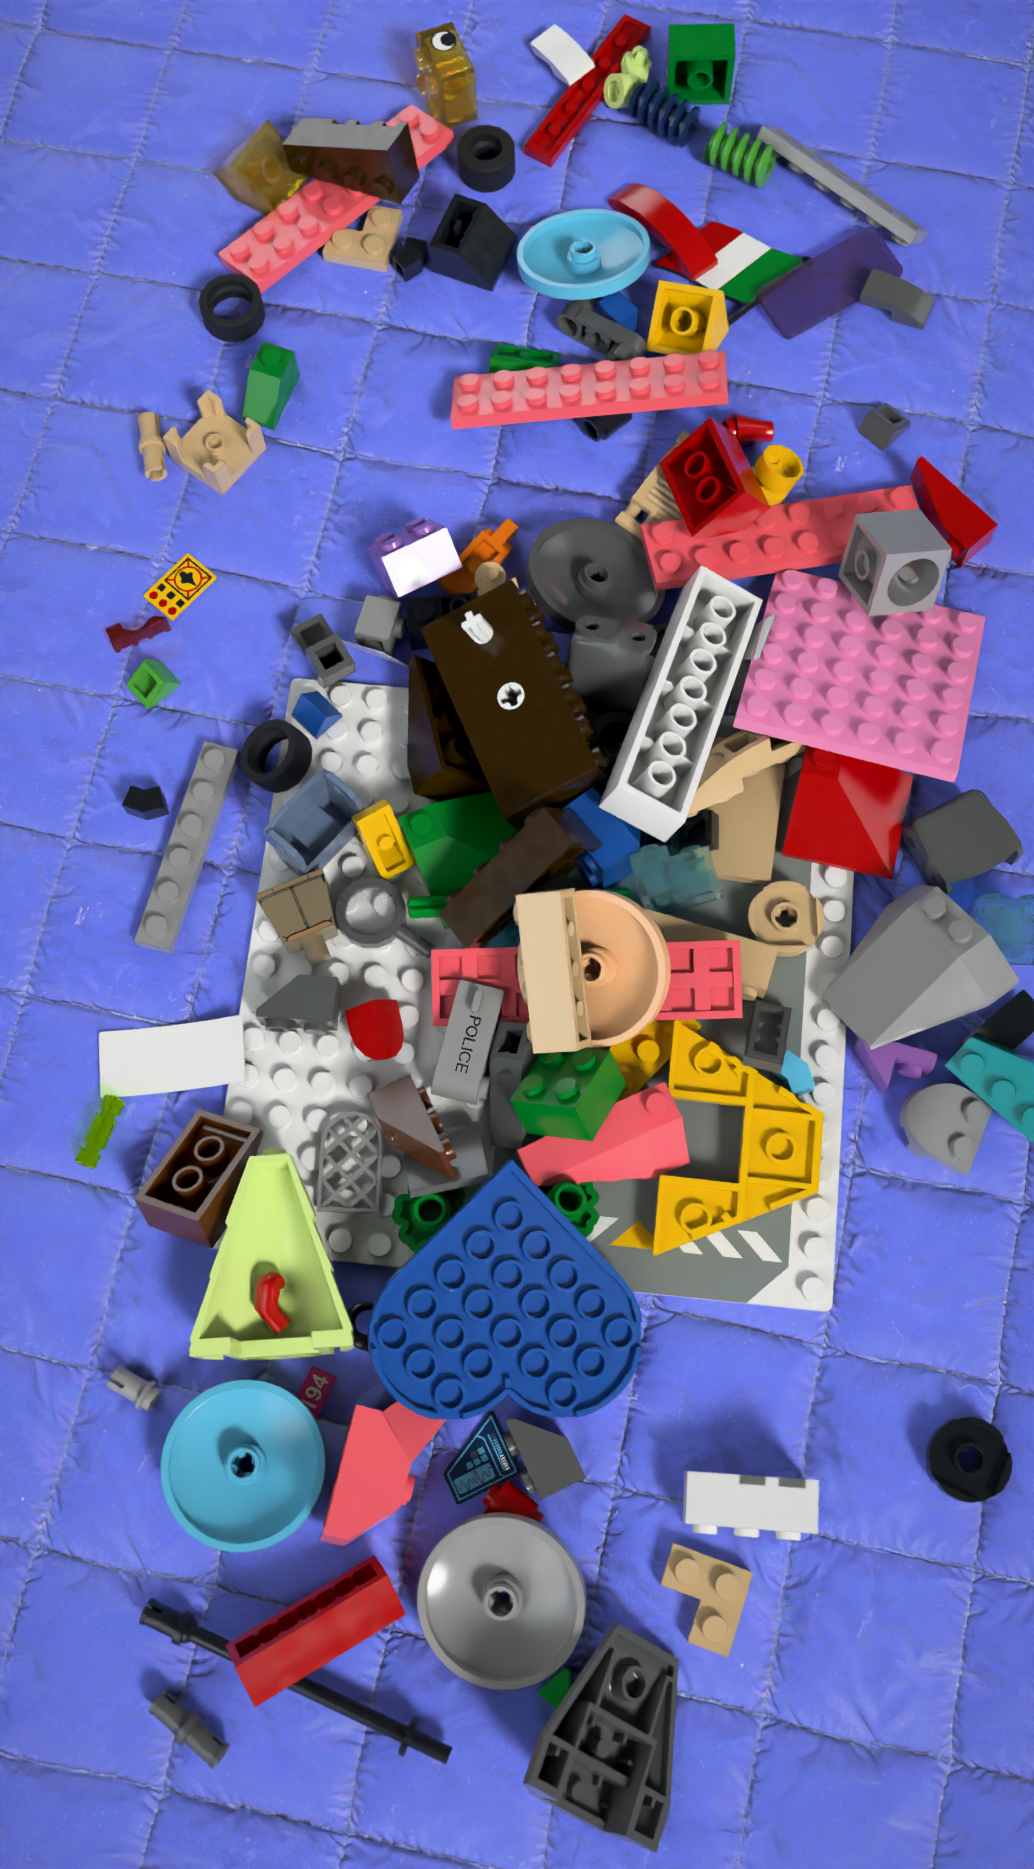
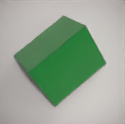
[537,1666,572,1710]

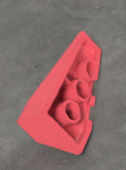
[516,1082,690,1187]

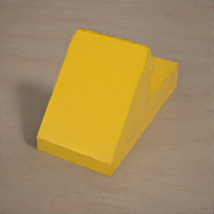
[351,799,415,880]

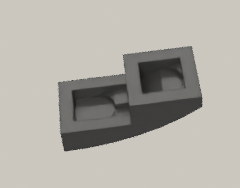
[860,268,935,330]

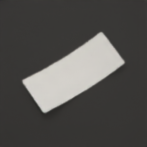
[99,1015,246,1098]

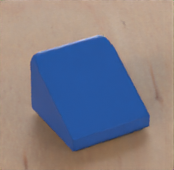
[598,291,638,332]

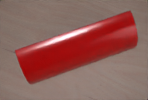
[225,1555,406,1707]

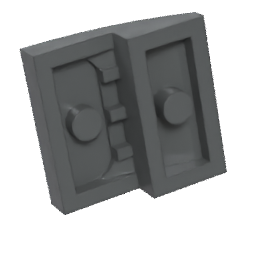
[403,1121,489,1198]

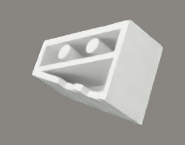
[683,1471,819,1540]

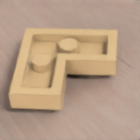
[322,205,403,272]
[660,1543,753,1657]

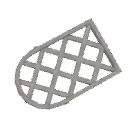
[316,1111,384,1214]

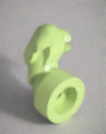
[604,46,652,109]

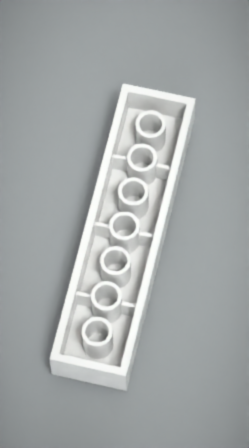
[598,565,763,842]

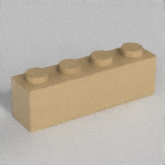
[513,888,592,1054]
[643,908,779,1001]

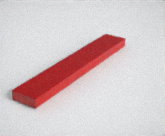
[524,14,651,167]

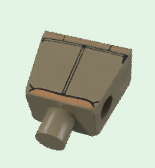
[255,868,339,965]

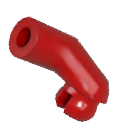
[253,1271,291,1335]

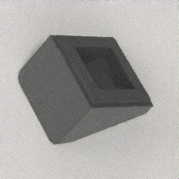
[858,403,911,450]

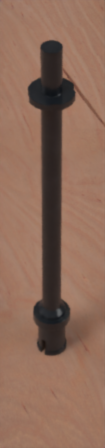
[139,1597,453,1764]

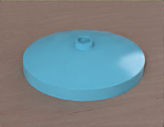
[517,209,650,300]
[160,1380,327,1552]

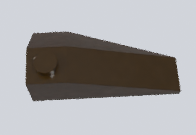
[407,654,491,802]

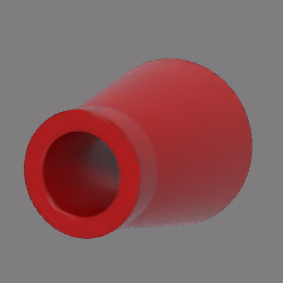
[721,413,774,447]

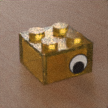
[413,22,478,128]

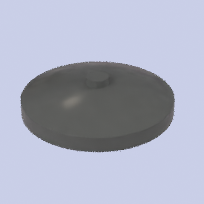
[525,518,666,632]

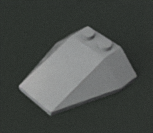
[821,884,1019,1050]

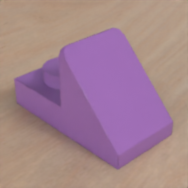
[854,1037,938,1094]

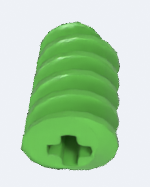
[703,122,776,189]

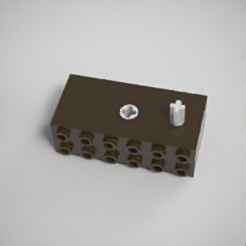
[421,579,614,832]

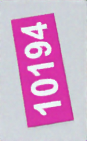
[297,1366,337,1420]

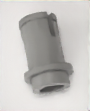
[106,1364,161,1411]

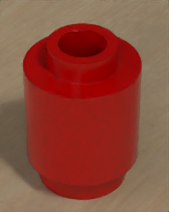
[482,1480,545,1523]

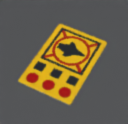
[143,553,217,621]

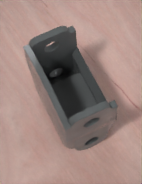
[567,615,657,714]
[902,789,1023,896]

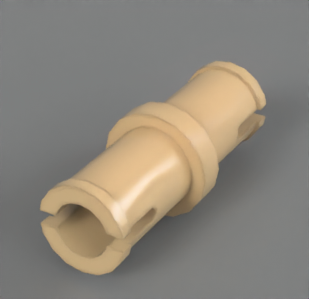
[138,412,167,481]

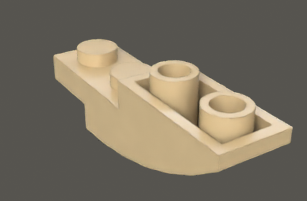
[687,730,805,818]

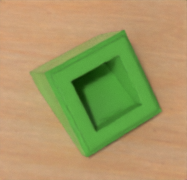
[126,658,181,709]

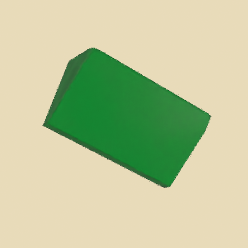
[489,343,561,373]

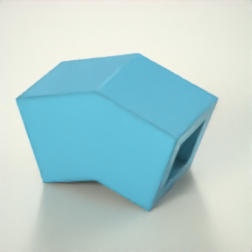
[771,1049,816,1096]

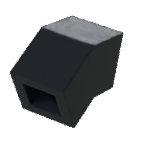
[392,237,428,282]
[122,785,169,820]

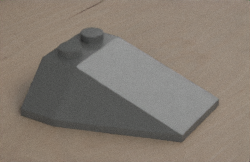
[523,1623,679,1853]

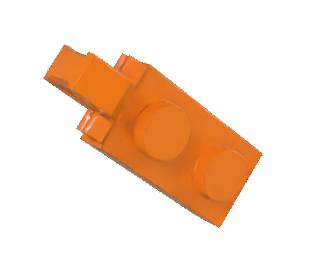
[437,518,518,595]

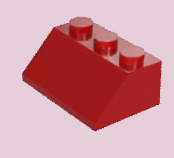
[659,417,771,540]

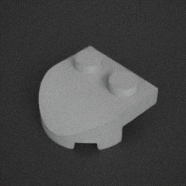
[899,1083,993,1175]

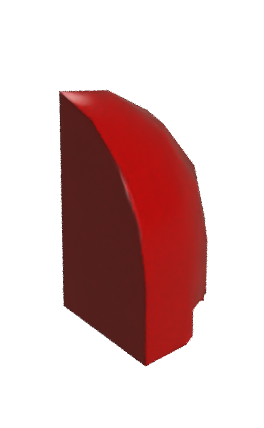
[345,999,404,1060]

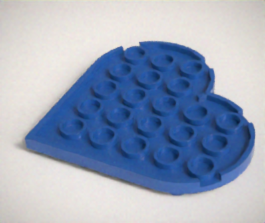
[368,1159,643,1420]

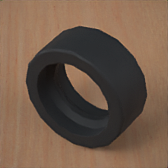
[198,274,265,342]
[240,719,312,793]

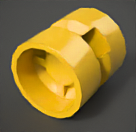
[752,444,804,506]

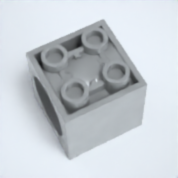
[838,509,952,616]

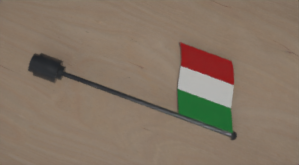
[581,221,812,442]

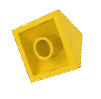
[647,280,729,355]

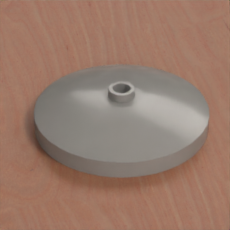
[417,1512,587,1690]

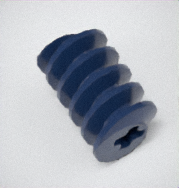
[628,80,701,148]

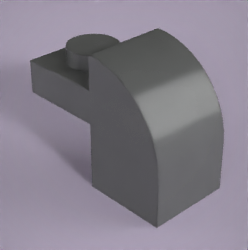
[290,613,356,689]

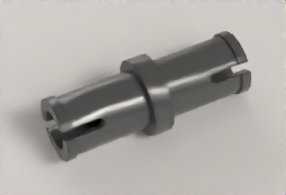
[148,1689,231,1769]

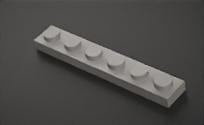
[756,125,929,247]
[134,741,241,954]

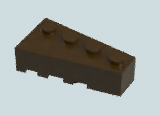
[282,117,420,204]
[439,807,603,949]

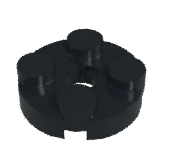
[926,1417,1012,1503]

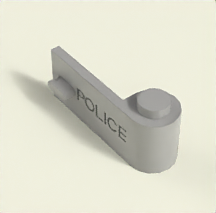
[431,980,505,1105]

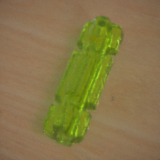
[75,1094,125,1169]

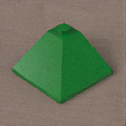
[398,791,547,929]

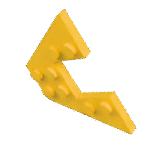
[652,1020,824,1256]

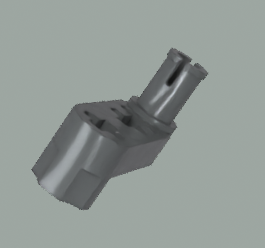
[556,297,647,361]

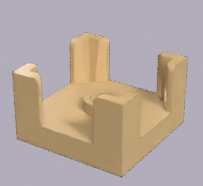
[163,389,266,496]

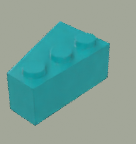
[944,1033,1034,1144]

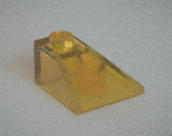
[213,120,309,216]

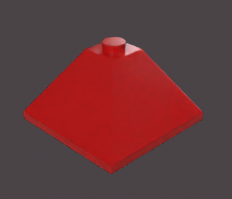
[781,746,913,880]

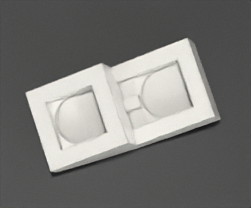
[530,24,595,86]

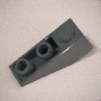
[490,1021,540,1150]

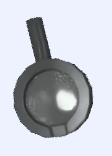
[335,877,436,958]

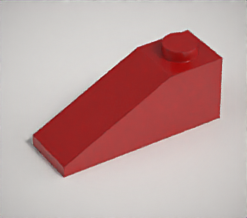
[910,456,998,567]

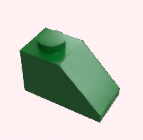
[242,342,300,430]

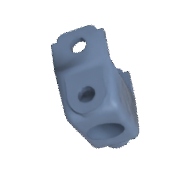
[263,768,363,876]

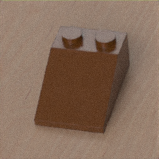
[134,1109,264,1248]

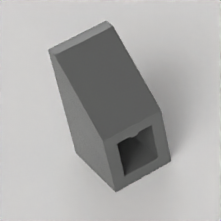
[256,974,342,1035]
[502,1418,586,1500]

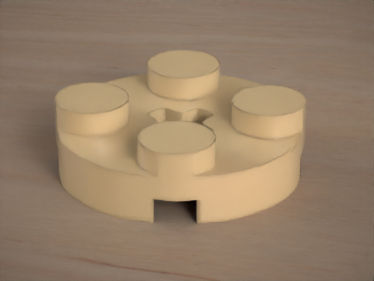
[747,881,824,957]

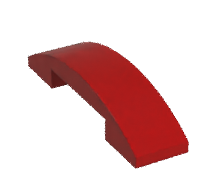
[608,183,718,282]

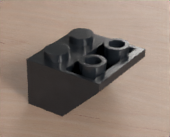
[429,193,517,292]

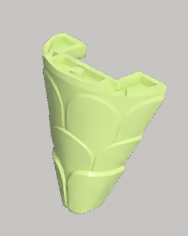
[190,1148,354,1361]

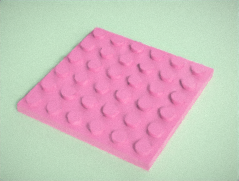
[733,570,986,783]

